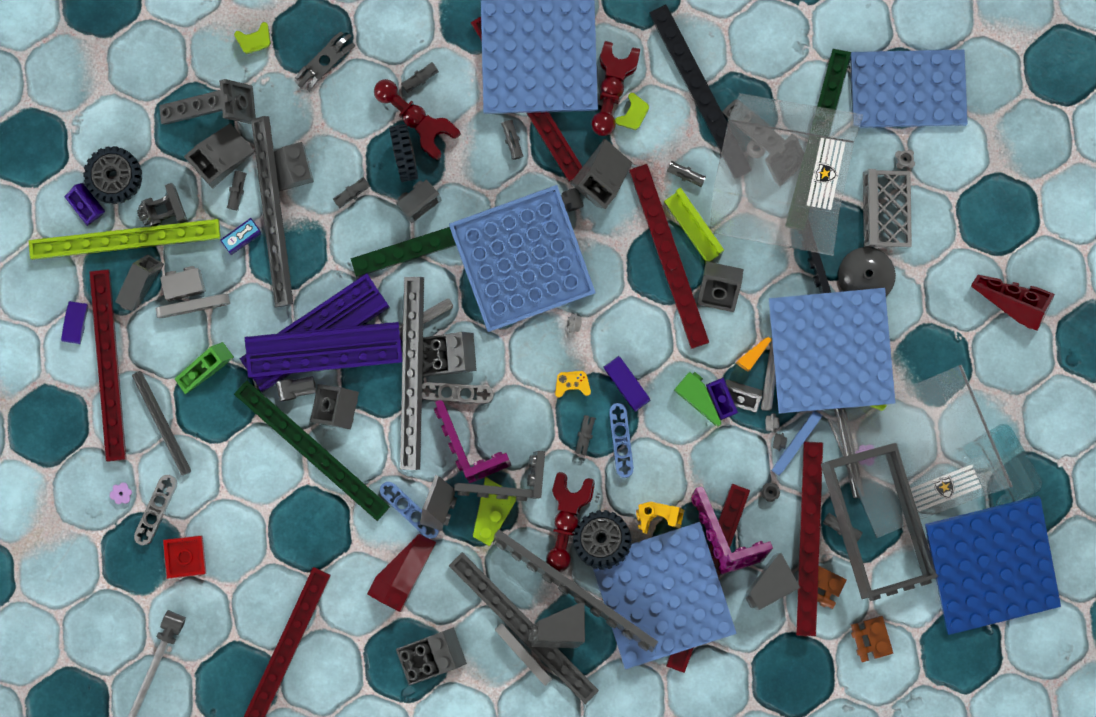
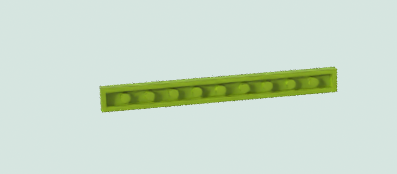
[28,219,221,260]

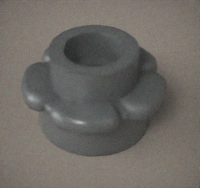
[773,433,787,451]
[761,483,780,502]

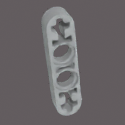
[155,294,230,318]
[422,382,494,404]
[134,475,177,545]
[495,623,553,686]

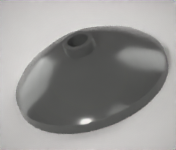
[838,247,896,296]

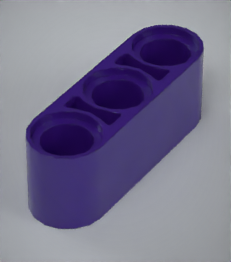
[603,356,651,412]

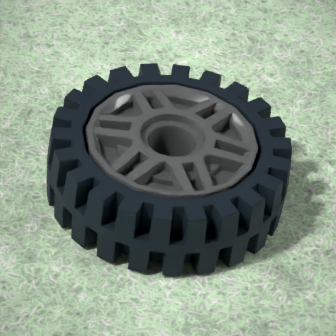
[389,124,418,182]
[83,146,142,204]
[573,510,632,570]

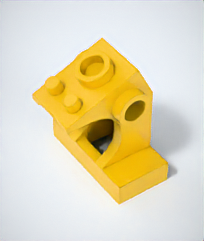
[636,502,685,534]

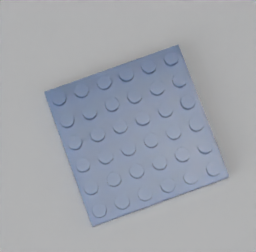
[481,0,598,114]
[449,185,596,332]
[769,288,896,413]
[593,522,737,669]

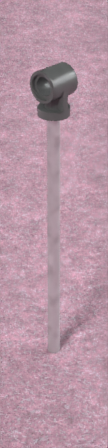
[128,610,186,717]

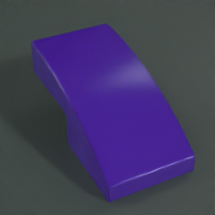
[61,301,89,344]

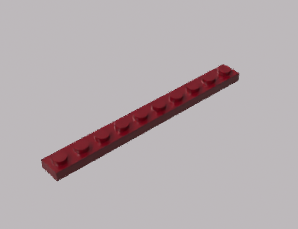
[471,16,582,183]
[629,164,709,349]
[89,270,127,462]
[796,442,823,637]
[666,484,750,673]
[244,567,331,717]

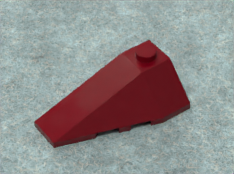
[971,274,1055,331]
[367,534,436,612]

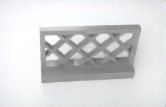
[863,169,912,247]

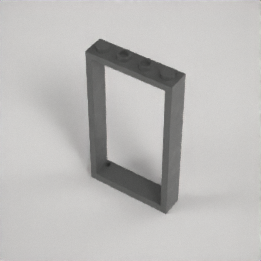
[821,443,938,601]

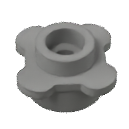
[895,149,915,169]
[567,314,582,333]
[766,414,779,433]

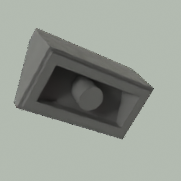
[725,380,763,412]

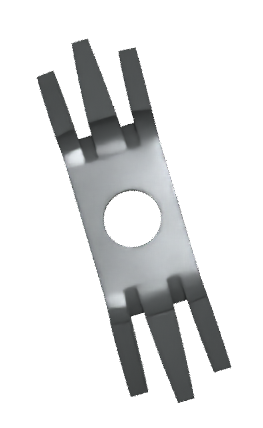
[295,32,356,92]

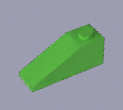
[175,342,234,394]
[674,371,721,428]

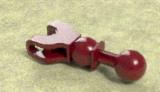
[591,41,640,136]
[374,79,461,160]
[546,472,595,572]

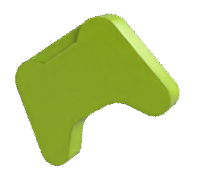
[234,22,271,54]
[615,93,649,130]

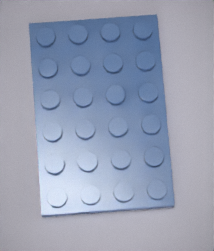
[850,50,968,128]

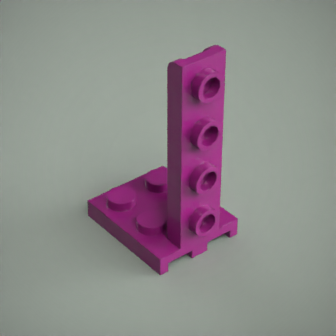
[434,400,512,484]
[691,487,773,575]

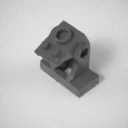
[137,183,188,226]

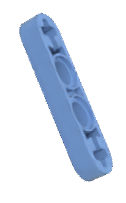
[609,403,634,478]
[771,410,823,476]
[380,482,440,539]

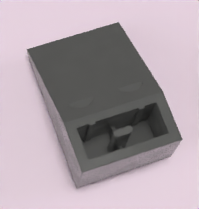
[184,123,255,189]
[570,139,632,209]
[422,332,477,377]
[396,627,467,686]

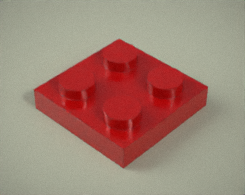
[163,535,207,579]

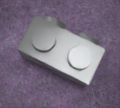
[160,266,206,302]

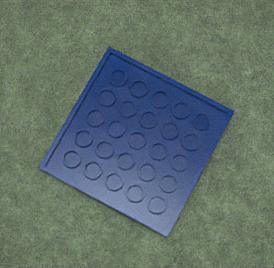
[925,496,1061,635]

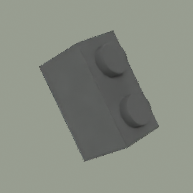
[274,142,314,192]
[397,179,442,224]
[697,261,744,312]
[310,384,359,430]
[420,475,457,531]

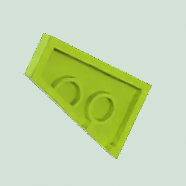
[473,477,516,546]

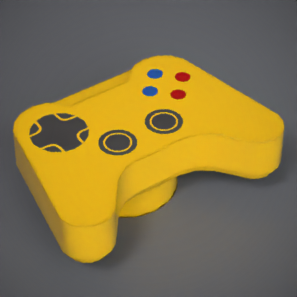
[555,371,591,398]

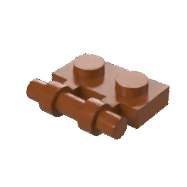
[817,566,847,609]
[851,616,894,662]

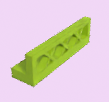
[664,187,724,262]

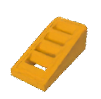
[736,337,771,372]

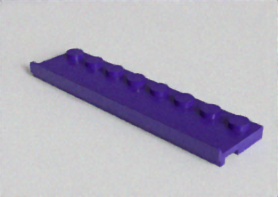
[239,273,390,392]
[244,322,402,378]

